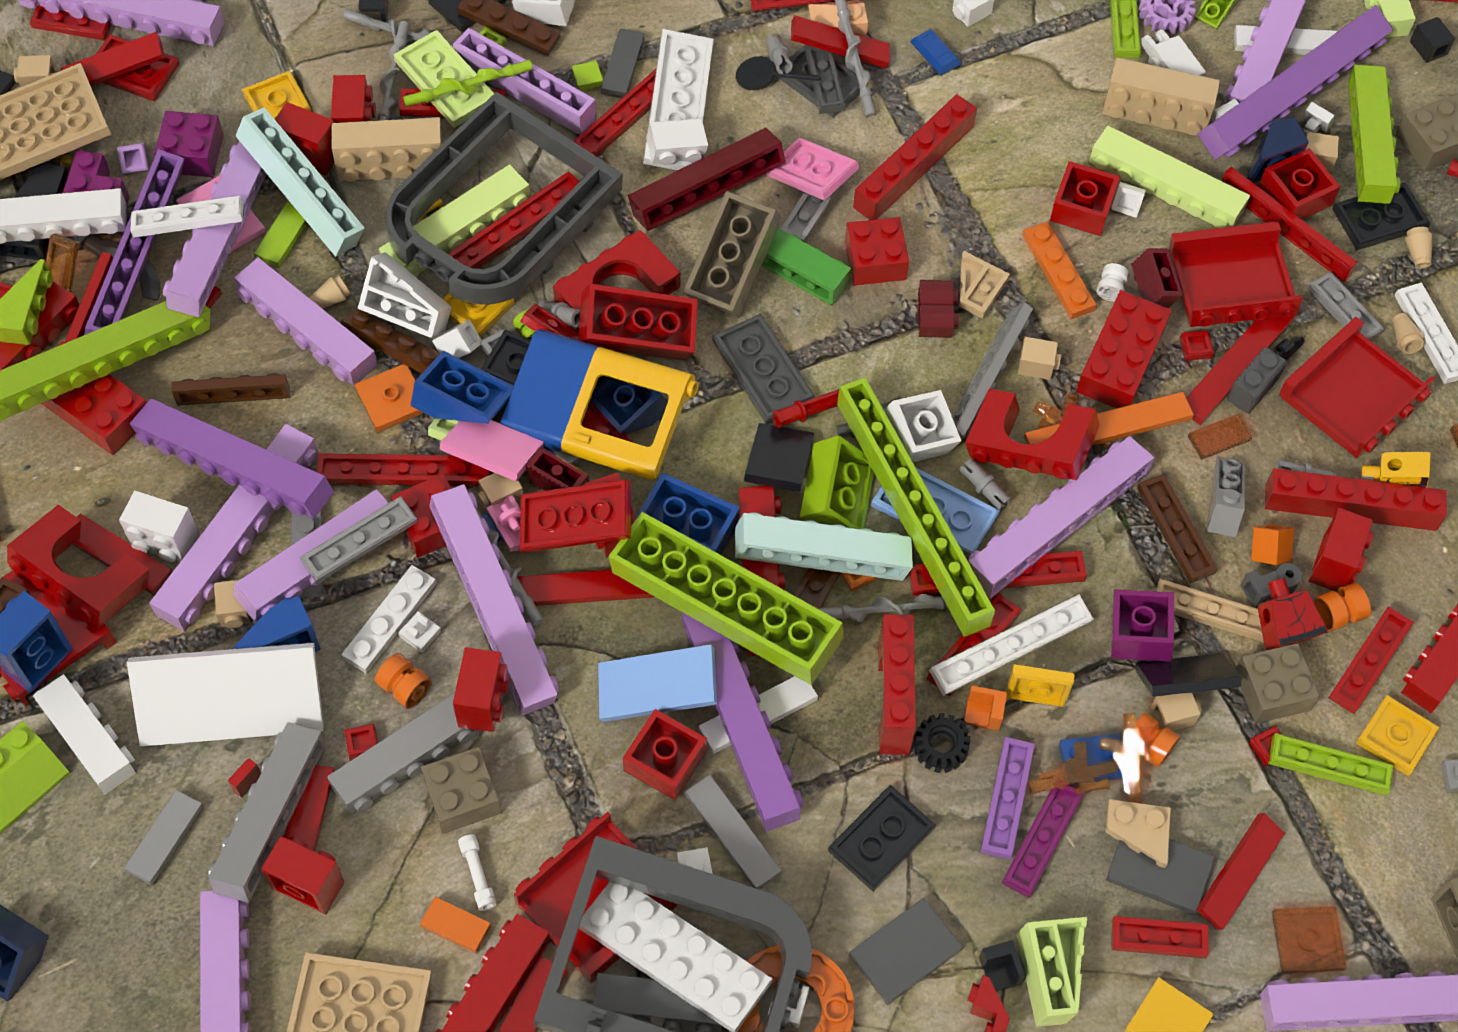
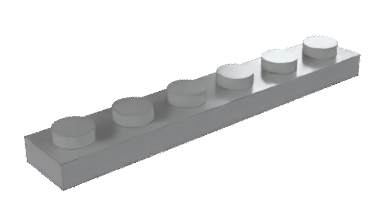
[952,302,1033,439]

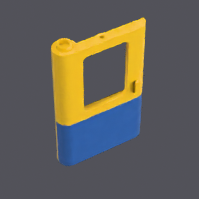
[501,329,698,482]

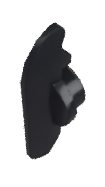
[1274,337,1304,361]

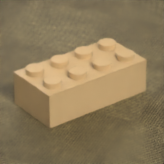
[1102,57,1220,136]
[332,117,444,182]

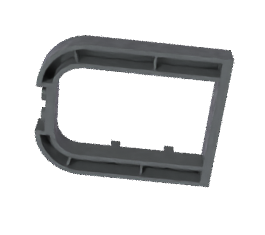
[386,92,623,305]
[532,836,812,1032]

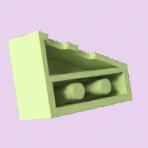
[1016,917,1087,1027]

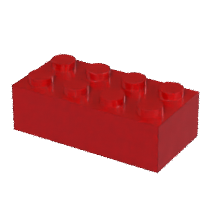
[578,284,698,361]
[1076,290,1172,409]
[41,341,147,455]

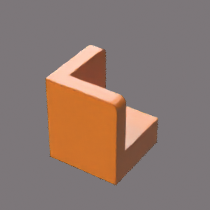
[1251,524,1294,565]
[964,686,1007,731]

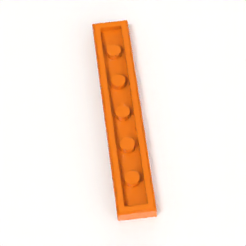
[1024,392,1193,446]

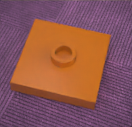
[354,364,424,432]

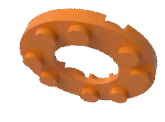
[730,946,854,1032]

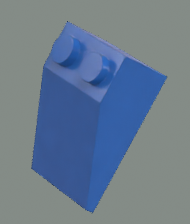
[410,350,514,424]
[232,595,321,652]

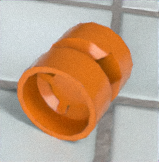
[1314,583,1371,632]
[374,653,432,709]
[1123,712,1181,768]

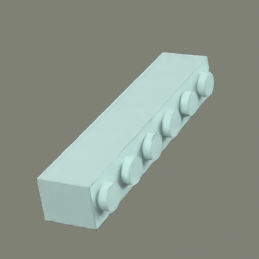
[236,107,365,257]
[735,512,913,581]

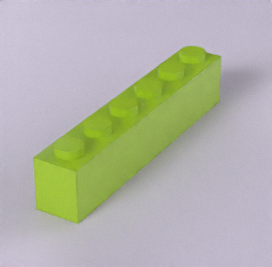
[1348,64,1400,204]

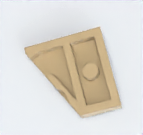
[959,251,1010,319]
[1105,799,1171,868]

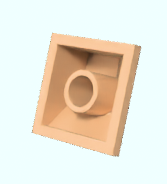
[808,0,868,37]

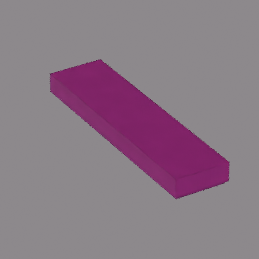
[1001,779,1084,898]

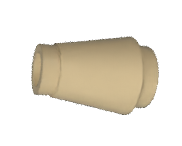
[1405,227,1433,269]
[309,275,351,309]
[1392,313,1424,354]

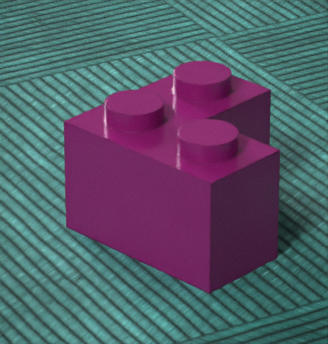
[63,150,130,207]

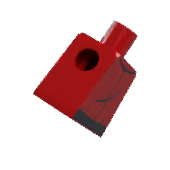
[1258,578,1328,651]

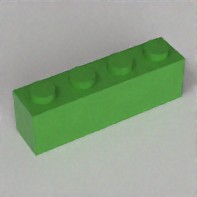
[762,227,851,306]

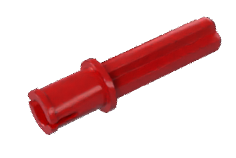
[772,389,839,428]

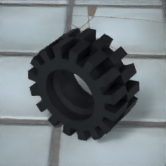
[914,713,971,773]

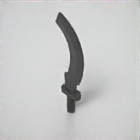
[71,234,160,300]

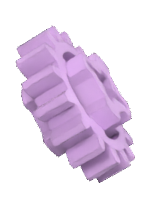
[1139,0,1196,35]

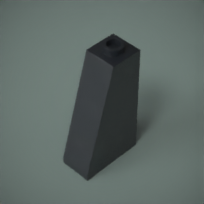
[0,163,69,260]

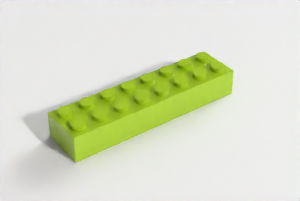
[608,512,844,685]

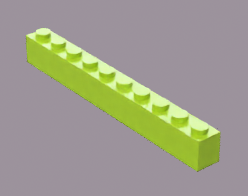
[0,301,211,422]
[837,377,995,637]

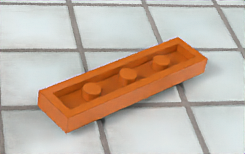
[1022,221,1097,319]

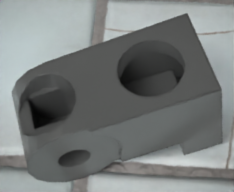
[1240,563,1302,608]

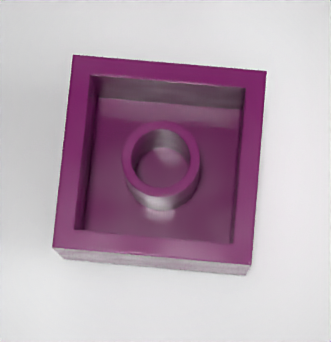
[154,111,224,177]
[1111,589,1174,662]

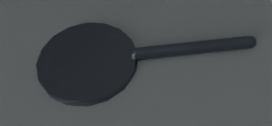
[736,56,821,90]

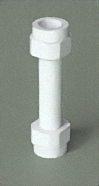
[458,834,497,911]

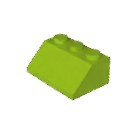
[799,435,874,529]
[0,720,71,834]

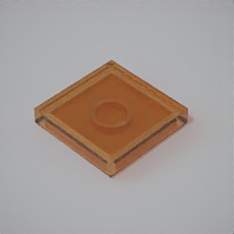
[1272,906,1347,973]

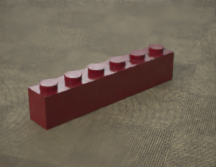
[628,127,786,231]

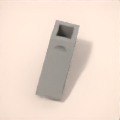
[1207,457,1245,537]

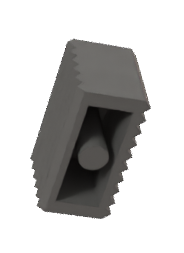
[1227,347,1287,413]

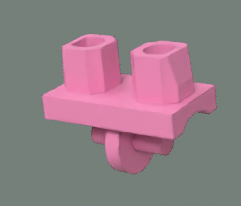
[486,495,521,552]

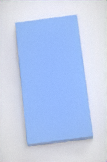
[871,468,1000,557]
[598,644,717,722]

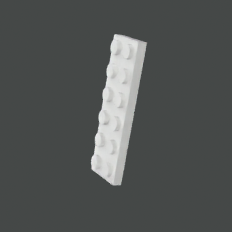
[643,29,713,170]
[579,882,772,1032]

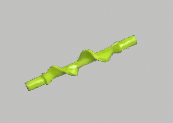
[403,59,533,107]

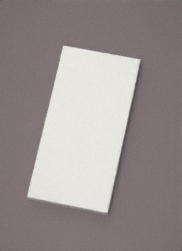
[127,643,324,746]

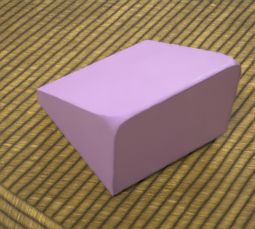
[117,143,149,174]

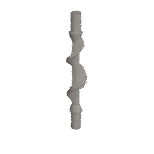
[835,0,876,117]
[343,9,453,47]
[377,21,409,121]
[476,509,544,626]
[819,594,948,622]

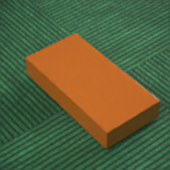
[420,897,491,954]

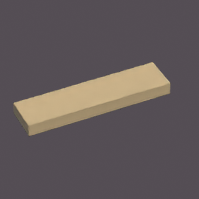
[1156,579,1264,642]

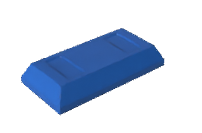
[910,29,961,76]

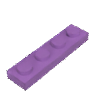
[980,737,1035,860]

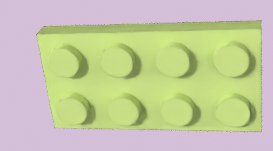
[393,30,494,128]

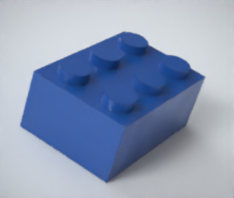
[636,473,740,555]
[0,591,73,693]

